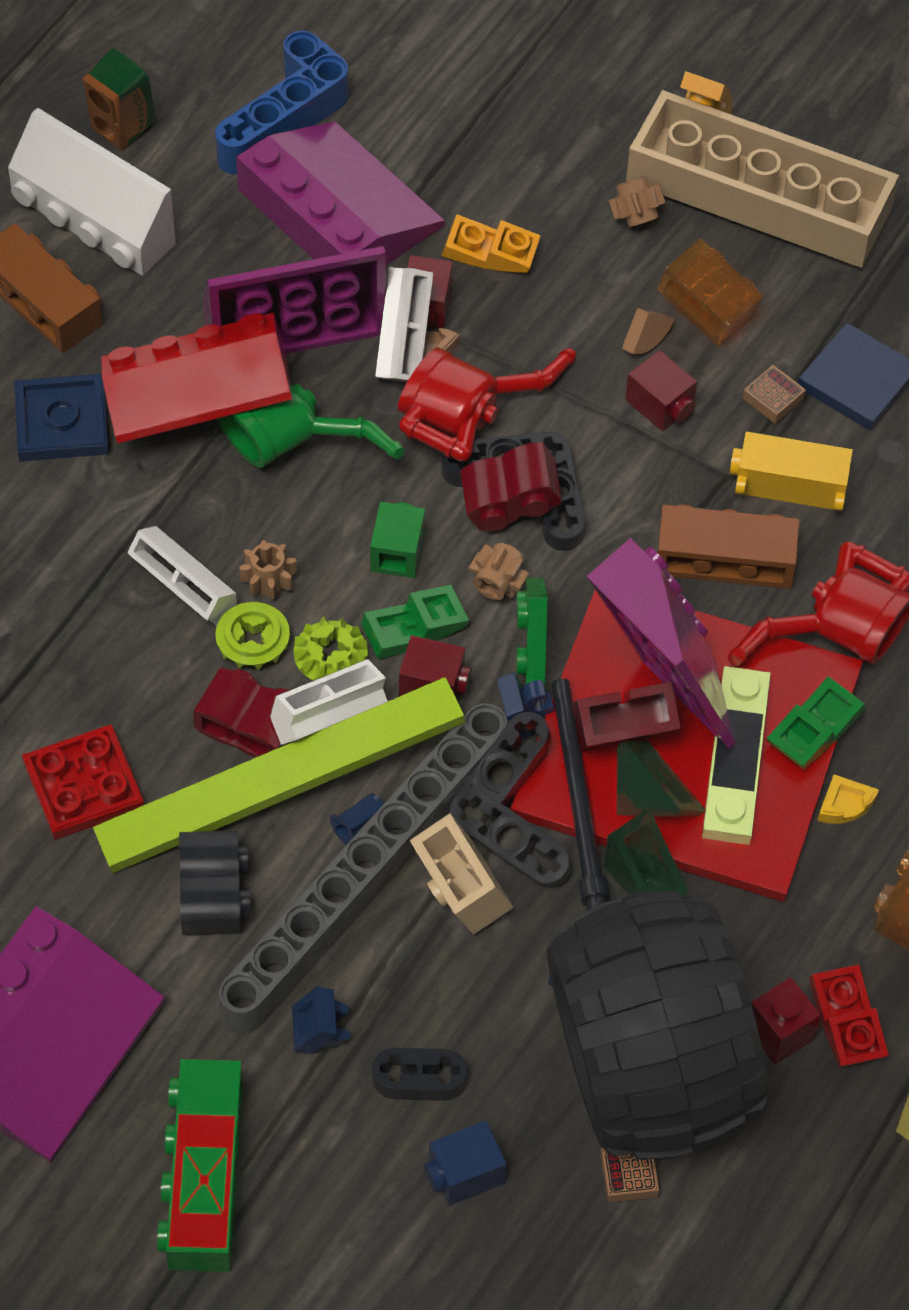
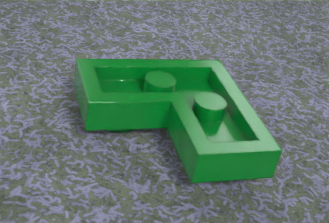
[516,578,547,686]

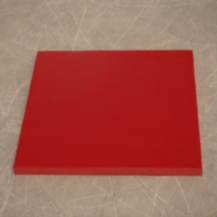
[510,590,863,902]

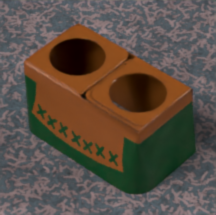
[82,47,156,151]

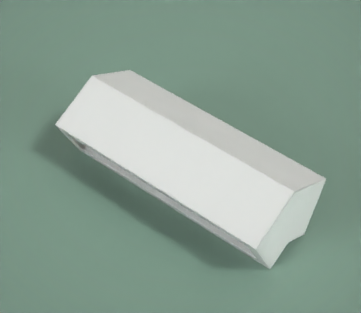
[375,267,433,382]
[128,526,237,626]
[270,659,388,745]

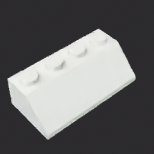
[8,108,176,276]

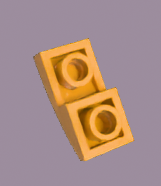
[680,71,732,114]
[441,214,541,273]

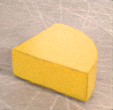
[818,774,879,824]

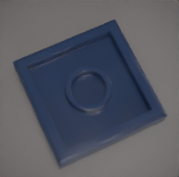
[798,323,909,431]
[14,374,109,462]

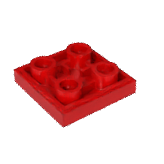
[22,724,144,840]

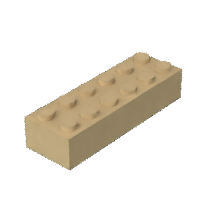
[626,90,899,268]

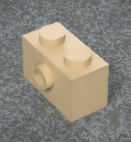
[410,813,514,935]

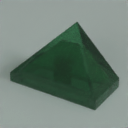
[617,741,705,817]
[604,810,689,897]

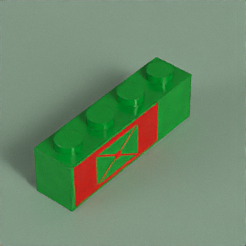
[157,1059,243,1272]

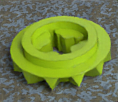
[215,602,290,670]
[293,616,368,681]

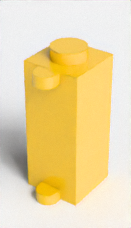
[729,432,853,511]

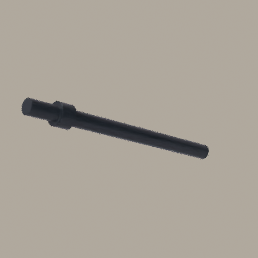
[551,679,610,910]

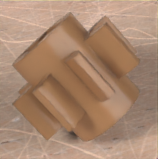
[609,176,665,227]
[239,540,297,600]
[468,543,529,600]

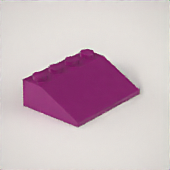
[236,121,445,265]
[202,246,386,354]
[587,538,736,749]
[0,906,165,1163]

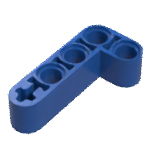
[215,31,349,174]

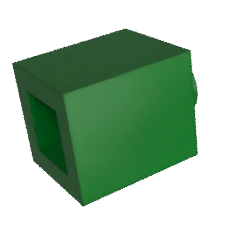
[370,502,425,578]

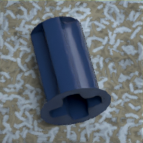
[330,793,384,845]

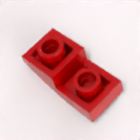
[809,964,889,1068]

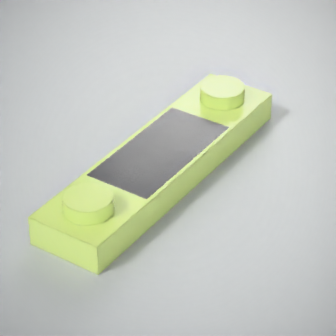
[702,666,770,845]

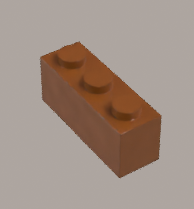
[0,223,103,354]
[657,504,799,589]

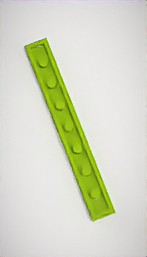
[93,677,466,874]

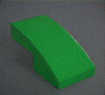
[361,585,469,660]
[766,676,865,770]

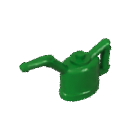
[217,383,405,468]

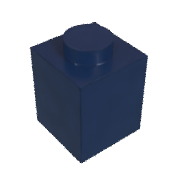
[424,1120,507,1206]

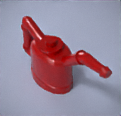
[397,347,577,461]
[728,541,909,666]

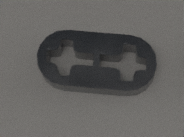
[372,1048,468,1101]

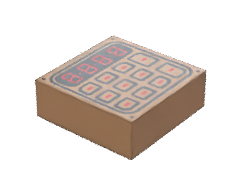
[742,365,806,424]
[600,1148,659,1203]

